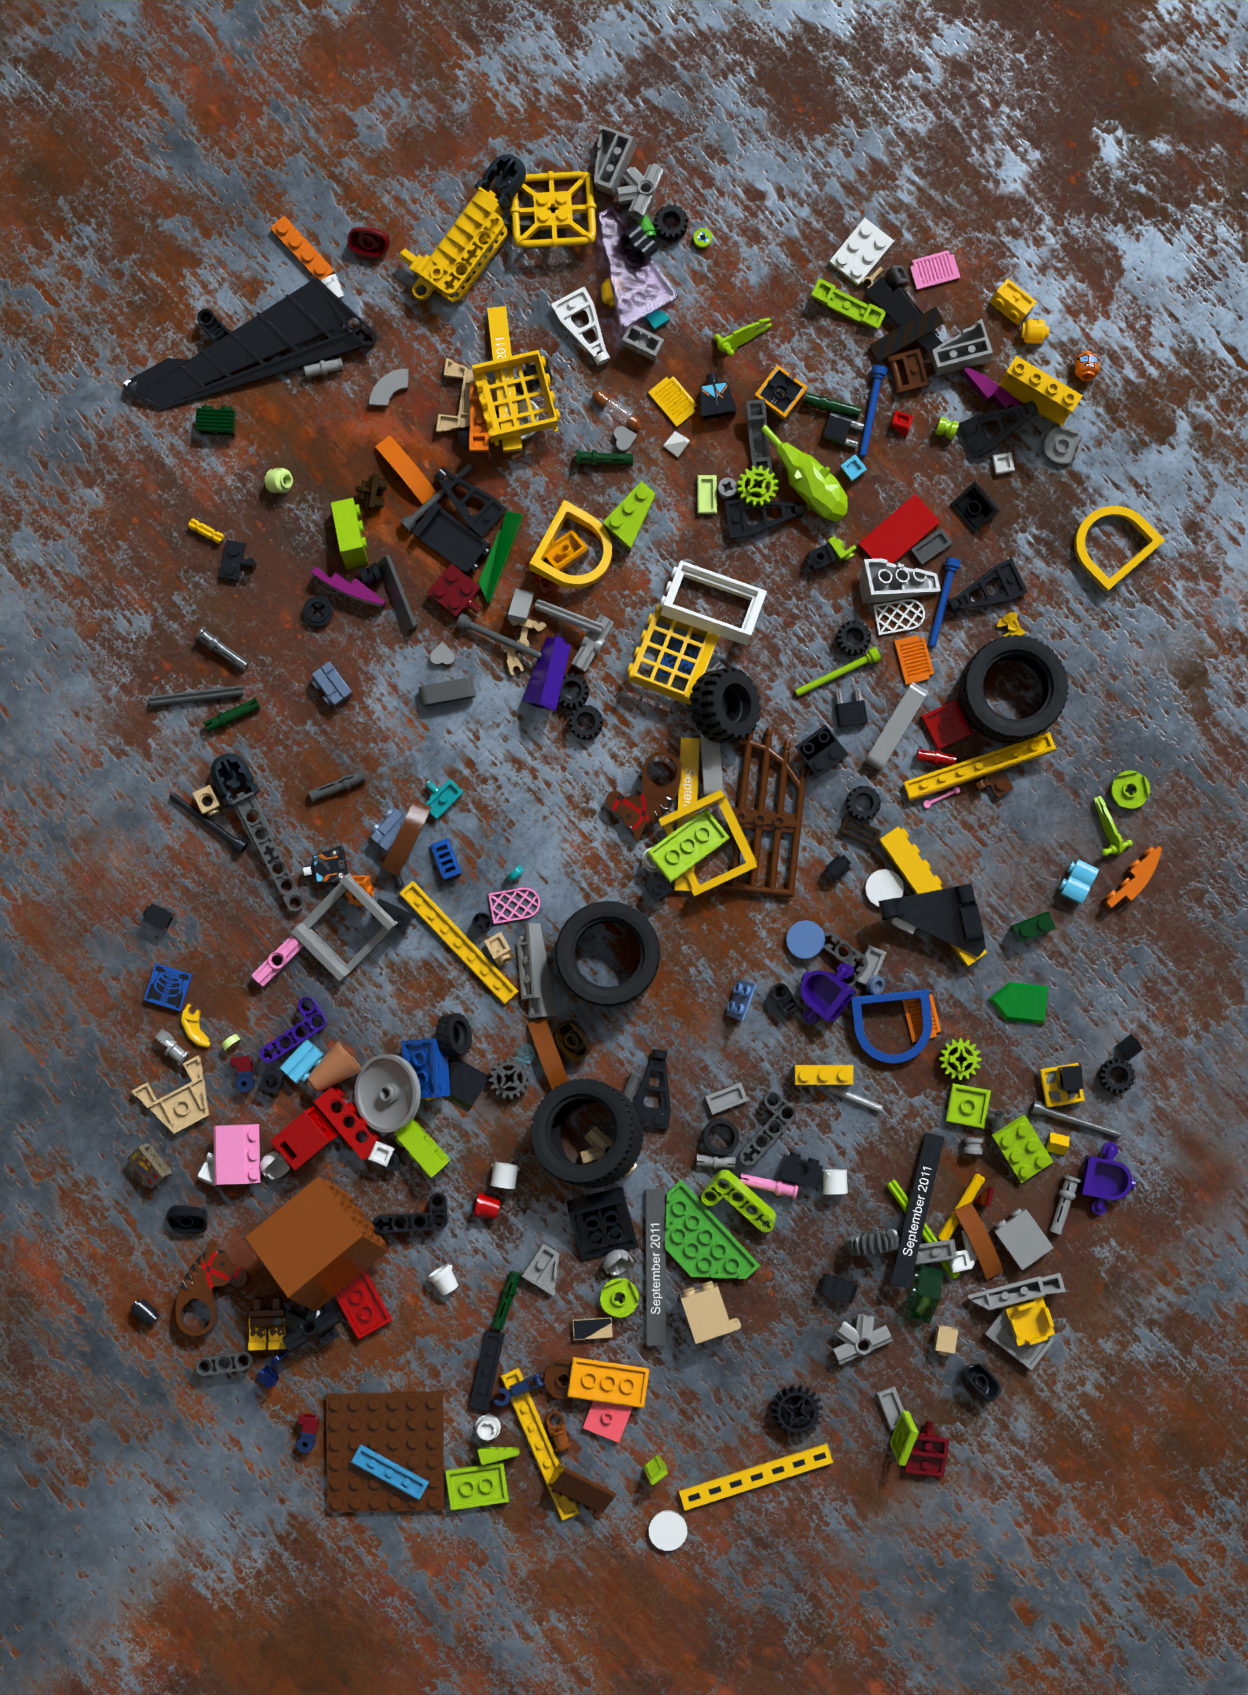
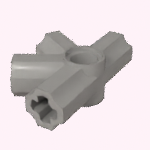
[617,163,664,220]
[833,1314,893,1365]

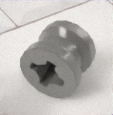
[718,478,737,499]
[963,1137,983,1154]

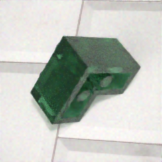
[905,1264,944,1324]

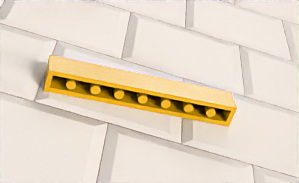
[878,826,987,966]

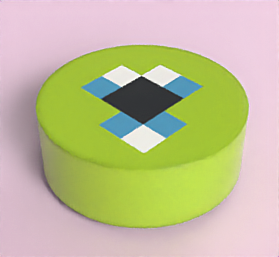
[693,228,712,249]

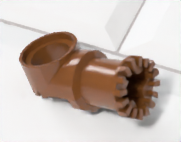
[546,1410,572,1452]

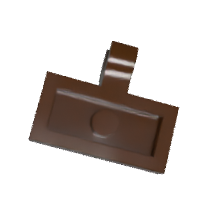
[973,770,1014,798]

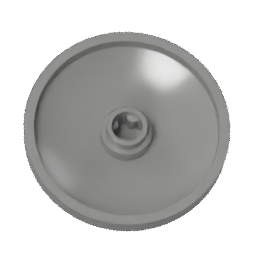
[355,1054,421,1132]

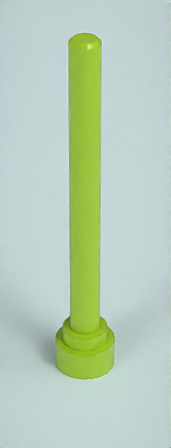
[795,647,882,697]

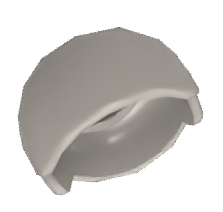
[603,1249,634,1276]

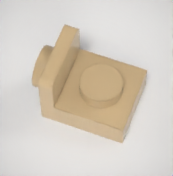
[484,932,515,966]

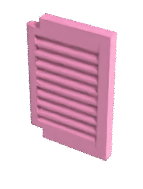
[910,250,960,290]

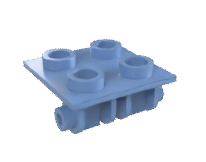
[726,979,757,1021]

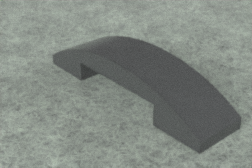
[746,399,772,477]

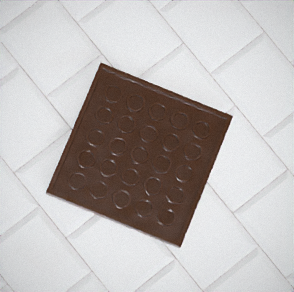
[326,1391,445,1513]

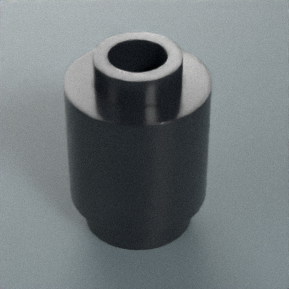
[823,855,851,883]
[131,1298,160,1327]

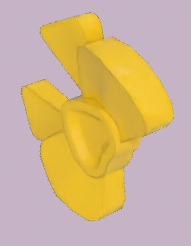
[997,612,1025,636]

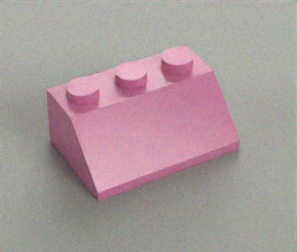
[213,1124,260,1185]

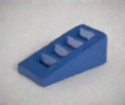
[431,838,462,880]

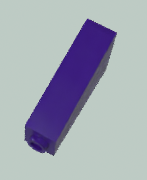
[522,635,571,711]

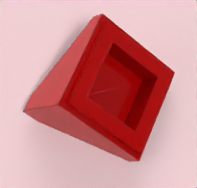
[891,410,913,437]

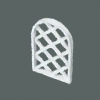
[873,599,925,635]

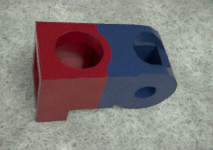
[230,1055,255,1092]
[297,1413,320,1453]

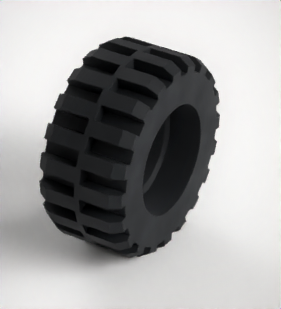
[689,667,761,743]

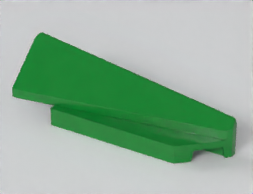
[478,511,524,605]

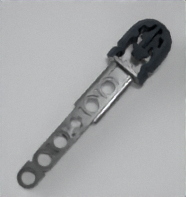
[210,753,304,912]

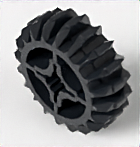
[770,1384,823,1438]

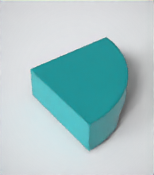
[644,310,670,331]

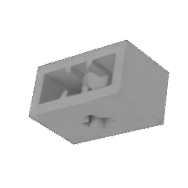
[622,323,664,362]

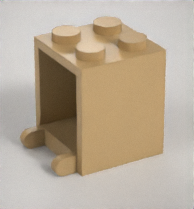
[680,1281,741,1344]

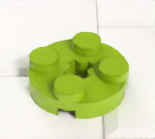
[1110,770,1150,809]
[600,1278,639,1318]

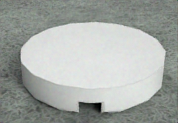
[865,869,904,907]
[649,1510,687,1551]

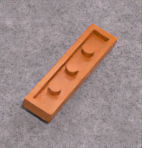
[270,216,335,280]

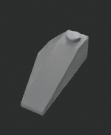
[859,558,941,604]

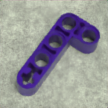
[260,997,328,1062]

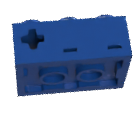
[401,1038,451,1101]

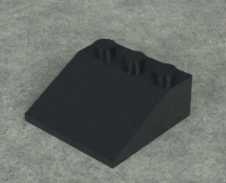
[567,1186,638,1261]

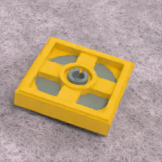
[1039,1063,1085,1108]

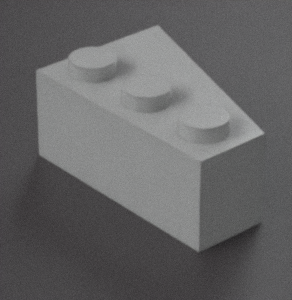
[594,125,637,197]
[931,319,993,376]

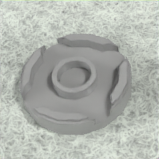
[1043,426,1082,464]

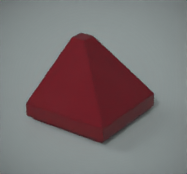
[975,1186,994,1207]

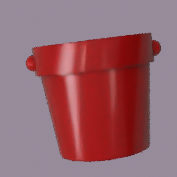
[472,1192,500,1219]

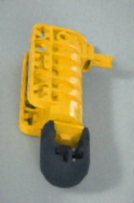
[399,154,526,303]

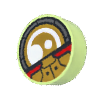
[222,1034,241,1052]

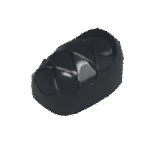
[166,1205,208,1234]
[959,1363,1001,1404]

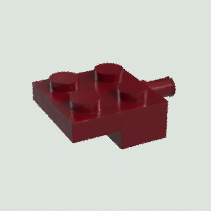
[427,563,481,618]
[905,1420,949,1477]

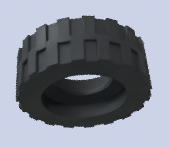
[435,1013,472,1057]

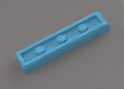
[351,1444,429,1500]

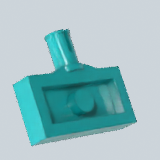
[425,779,464,820]

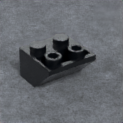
[795,724,848,779]

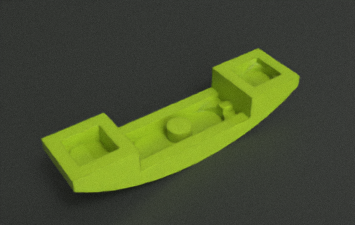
[811,278,886,329]

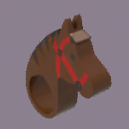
[606,751,682,842]
[175,1239,250,1336]

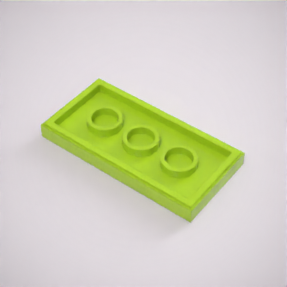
[646,808,730,884]

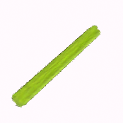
[887,1180,960,1279]

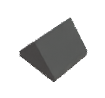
[887,265,909,289]

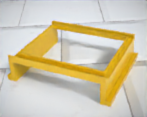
[658,790,757,896]

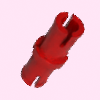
[916,748,956,766]

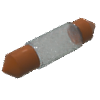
[592,390,641,430]

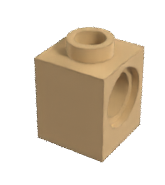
[193,785,222,816]
[933,1325,958,1356]

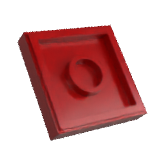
[921,700,972,750]

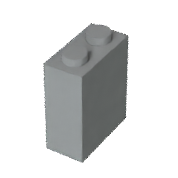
[992,1208,1054,1270]

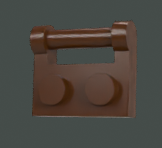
[886,348,929,395]

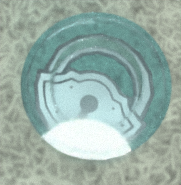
[517,1043,536,1063]

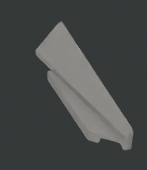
[517,923,558,1018]
[968,1273,1066,1311]

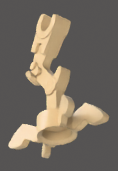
[504,619,546,676]

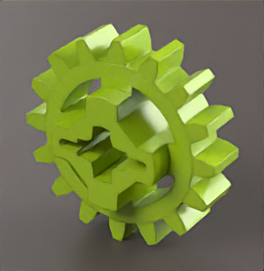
[737,465,778,508]
[939,1038,982,1080]

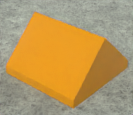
[545,530,589,572]

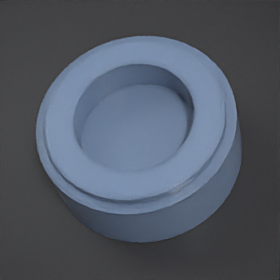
[866,975,885,995]

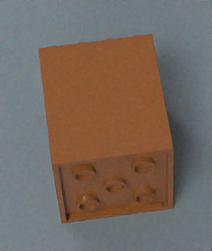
[245,1176,388,1312]

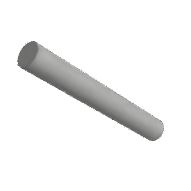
[826,1085,883,1113]

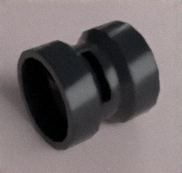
[359,562,383,586]
[472,912,492,932]

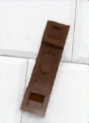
[380,799,431,876]

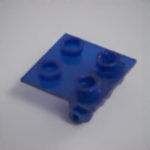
[254,1351,289,1388]

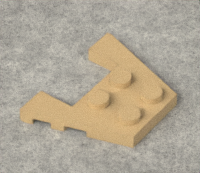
[436,358,498,433]
[132,1055,210,1134]

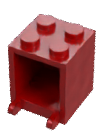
[270,1105,340,1170]

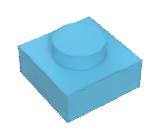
[840,454,867,482]

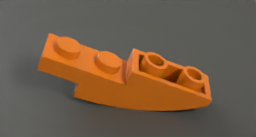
[1103,846,1162,908]

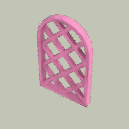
[488,888,540,924]

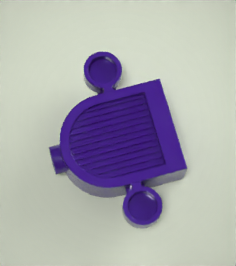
[801,963,856,1024]
[1079,1142,1135,1215]

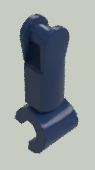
[494,1372,545,1406]

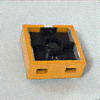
[754,365,808,420]

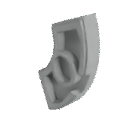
[369,369,409,407]

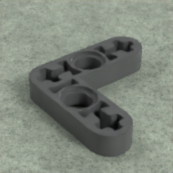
[824,931,869,988]

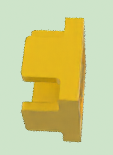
[1005,1298,1055,1346]

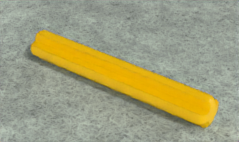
[938,1174,985,1241]

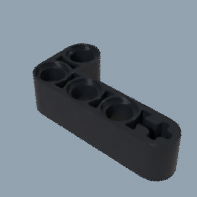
[372,1191,449,1233]

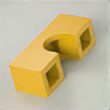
[794,1065,854,1085]

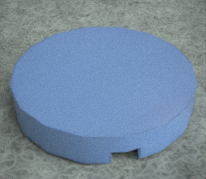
[786,920,825,959]

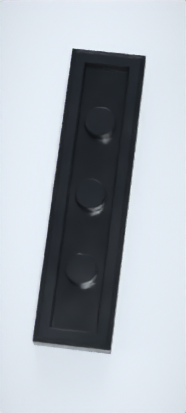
[469,1330,505,1411]

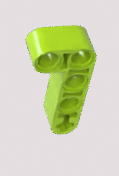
[701,1170,776,1232]

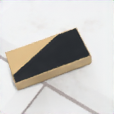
[573,1317,613,1340]

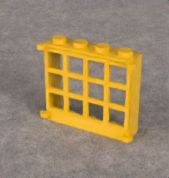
[472,350,560,446]
[626,604,719,705]

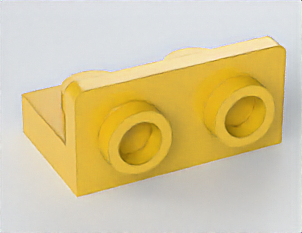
[989,279,1037,325]

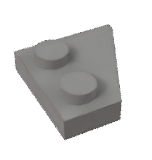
[522,1242,559,1296]

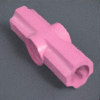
[252,934,304,987]

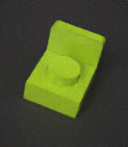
[826,536,856,562]

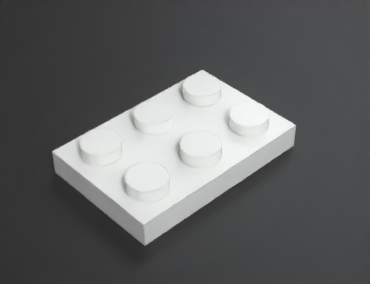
[829,218,894,286]

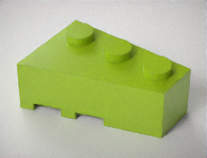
[603,481,656,552]
[331,498,369,570]
[394,1119,451,1178]

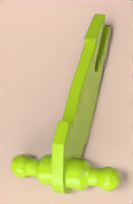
[714,318,772,357]
[1094,796,1133,856]

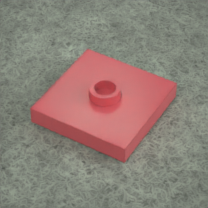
[583,1401,633,1443]

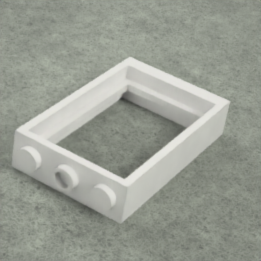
[659,561,767,646]

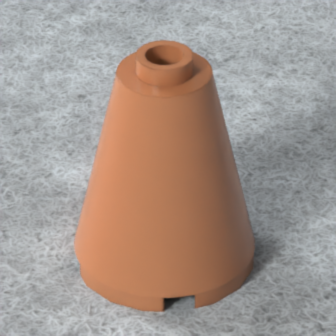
[307,1041,362,1092]

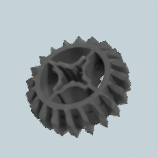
[846,1229,899,1256]

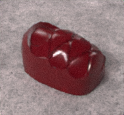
[347,227,390,258]

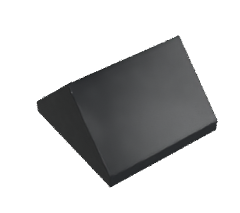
[950,481,1000,533]

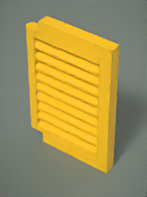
[648,376,697,427]

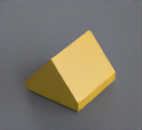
[1046,1132,1069,1155]

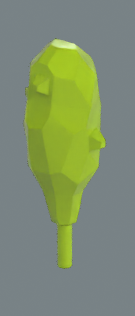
[760,425,848,522]

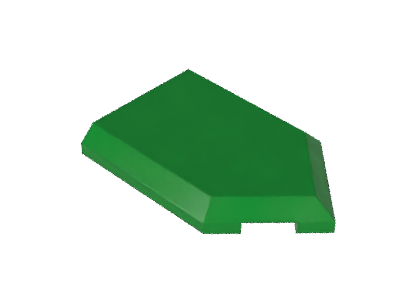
[988,982,1048,1025]

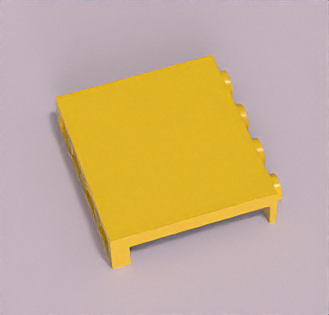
[999,355,1083,427]

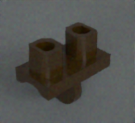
[355,473,388,511]

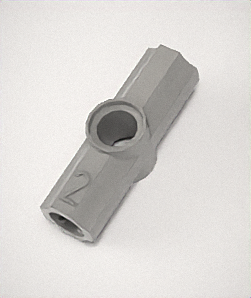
[571,615,614,672]

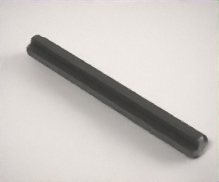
[149,685,244,707]

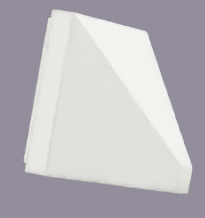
[663,431,690,457]

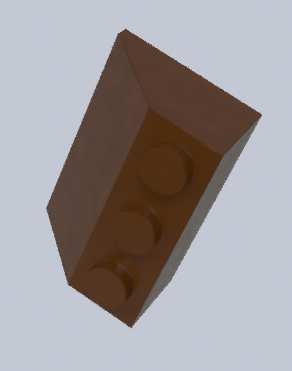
[548,1464,617,1514]

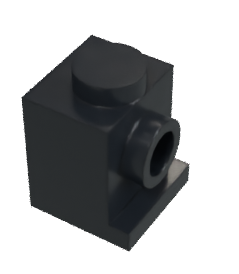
[805,543,836,572]

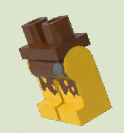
[248,1297,288,1350]

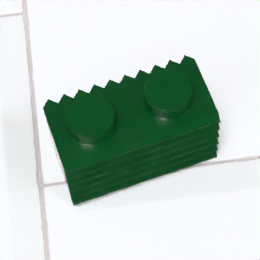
[195,405,237,436]
[1010,911,1055,943]

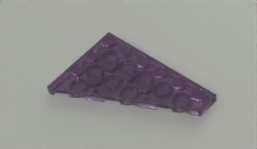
[596,206,679,330]

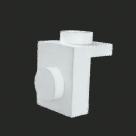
[197,1152,215,1186]

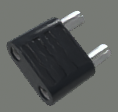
[822,411,864,448]
[835,688,868,728]

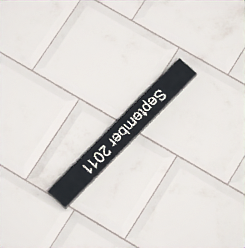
[890,1132,945,1289]

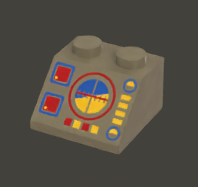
[127,1143,172,1189]

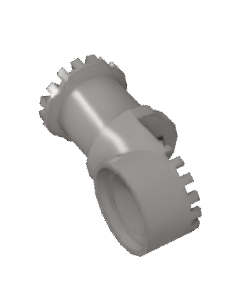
[155,1028,190,1066]

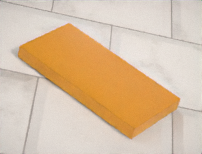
[567,1357,649,1408]

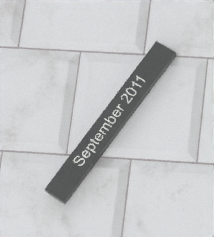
[646,1189,666,1346]

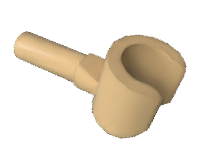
[862,267,883,289]

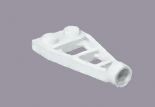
[551,287,611,366]

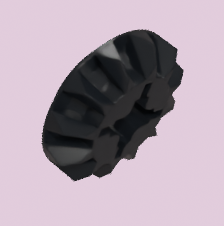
[303,596,333,626]

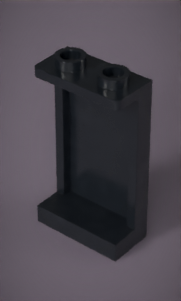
[412,502,491,576]

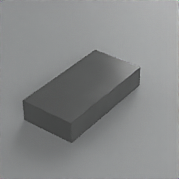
[910,528,953,566]

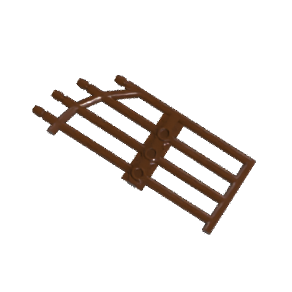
[723,727,807,898]

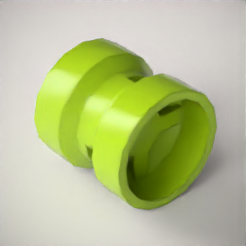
[935,416,959,440]

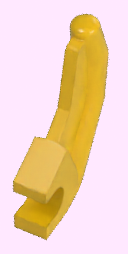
[181,1004,210,1048]

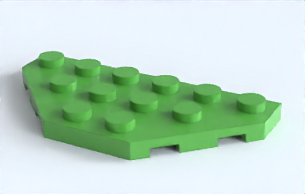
[665,1180,760,1279]

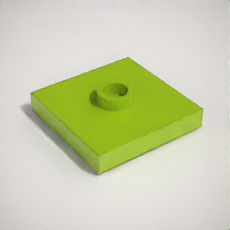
[945,1083,991,1129]
[889,1410,919,1466]

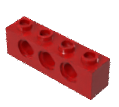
[313,1086,382,1161]

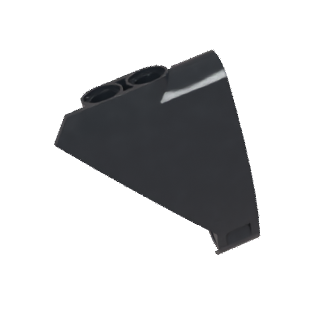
[878,883,986,957]

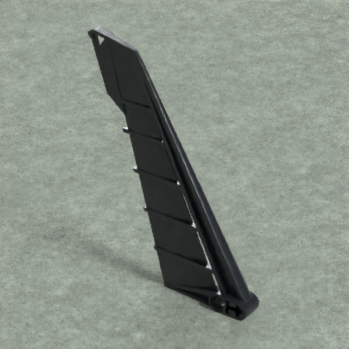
[123,277,377,410]

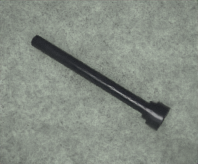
[169,792,249,855]

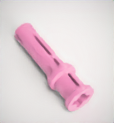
[740,1173,799,1200]

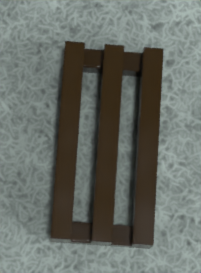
[838,815,881,848]

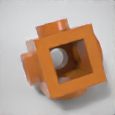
[345,875,374,906]

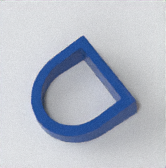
[851,989,932,1064]

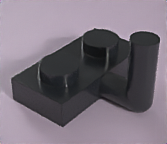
[219,540,257,581]

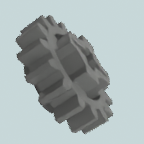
[489,1057,531,1099]

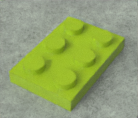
[991,1114,1053,1183]
[445,1461,509,1510]

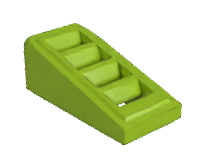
[478,1447,520,1465]
[644,1455,668,1485]

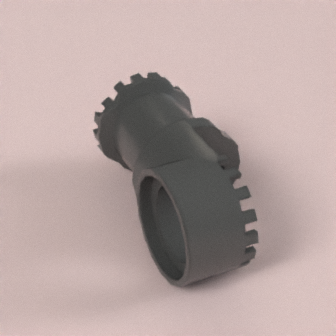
[987,1109,1006,1148]

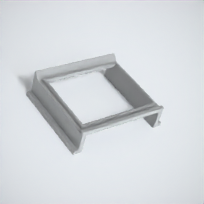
[291,873,398,981]

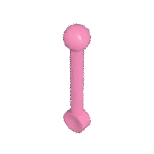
[923,786,960,808]

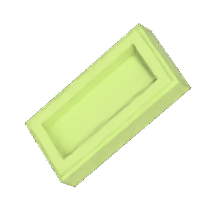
[697,475,717,514]

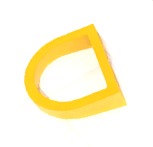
[529,500,612,589]
[1074,506,1165,592]

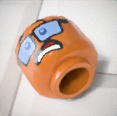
[1075,351,1100,381]

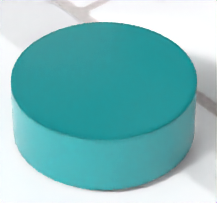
[506,864,524,882]

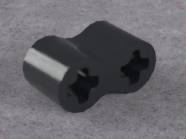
[620,224,658,263]
[818,1273,859,1304]

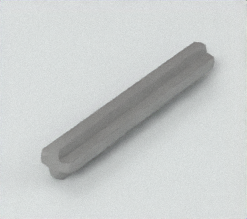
[534,599,604,635]

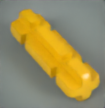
[188,519,224,544]

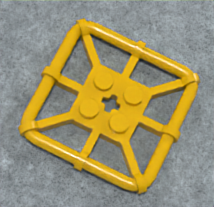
[510,171,597,248]

